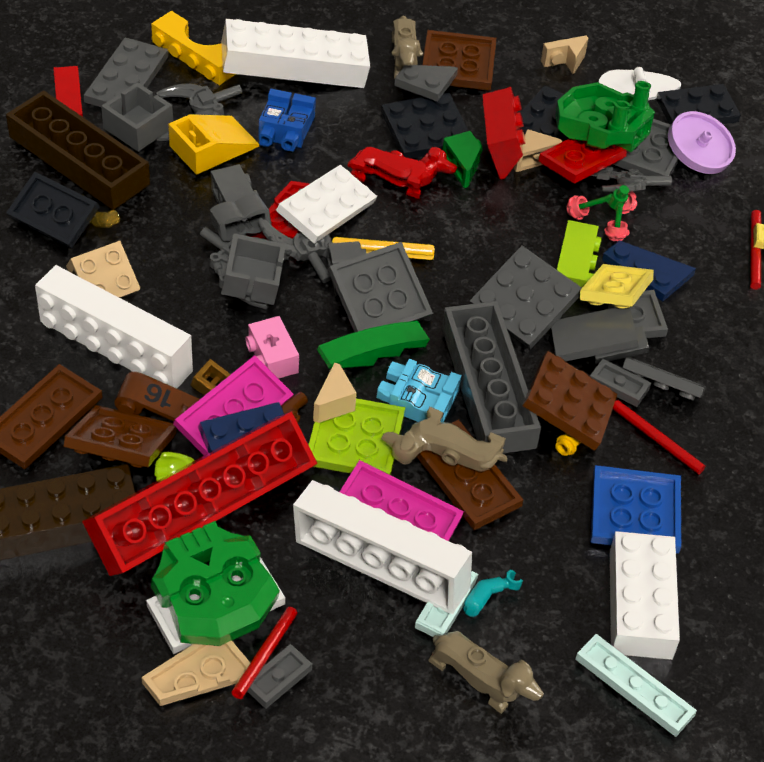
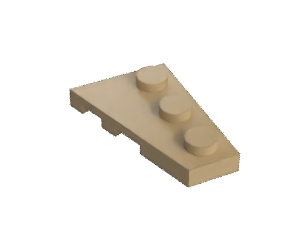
[142,641,250,706]

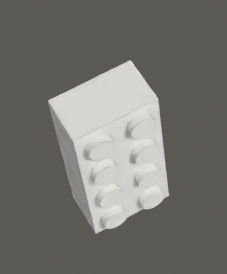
[610,531,680,660]

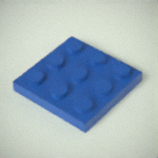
[591,465,681,554]

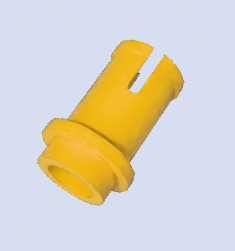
[555,433,581,456]

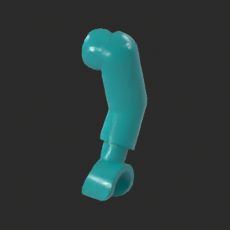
[463,570,523,617]

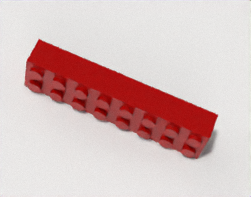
[82,411,318,576]

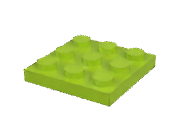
[309,398,406,475]

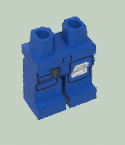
[259,89,316,152]

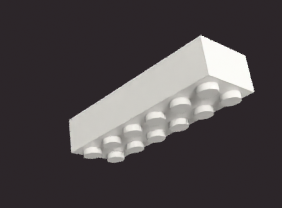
[221,19,370,88]
[35,265,193,389]
[293,480,472,615]

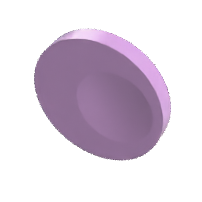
[668,111,736,174]

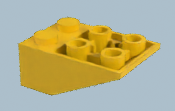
[168,114,259,175]

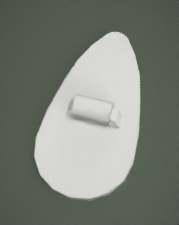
[599,67,681,100]

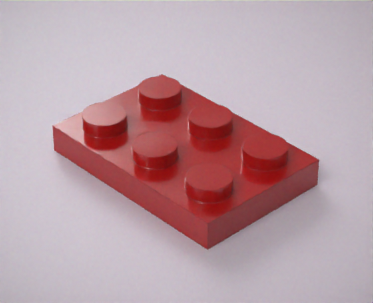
[539,138,627,184]

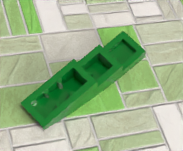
[317,321,430,369]

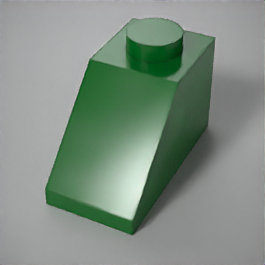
[442,131,482,188]

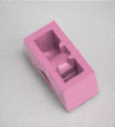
[245,316,299,379]

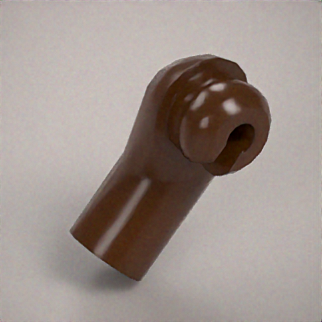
[281,392,308,423]

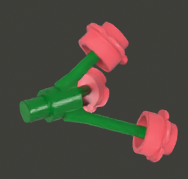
[567,185,637,241]

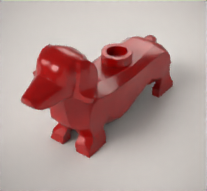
[347,147,458,199]

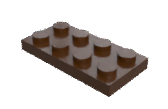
[0,364,103,469]
[416,420,523,530]

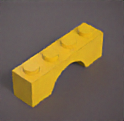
[151,11,236,85]

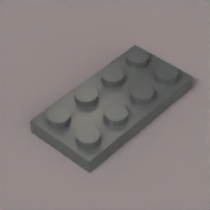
[84,37,168,113]

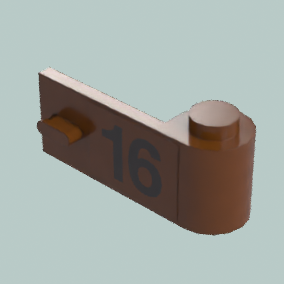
[114,372,200,421]

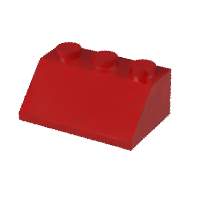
[482,87,526,179]

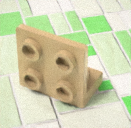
[66,241,140,298]

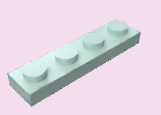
[575,634,697,737]

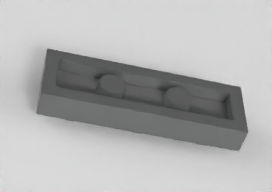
[622,357,706,400]

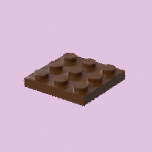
[423,30,496,90]
[522,351,618,451]
[64,405,177,468]

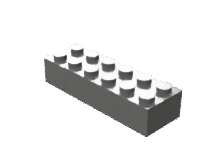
[442,301,541,453]

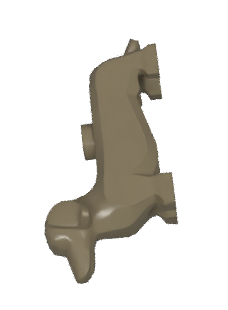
[392,15,424,79]
[381,406,508,472]
[429,631,544,714]

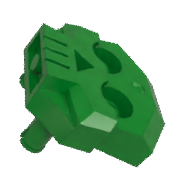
[555,81,655,152]
[151,521,280,646]

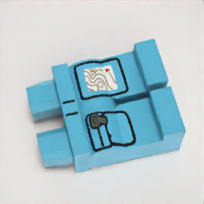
[376,359,462,422]

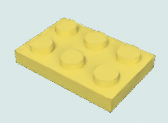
[580,264,654,308]

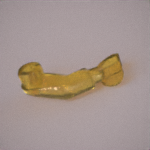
[83,195,120,228]

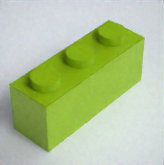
[557,220,602,298]

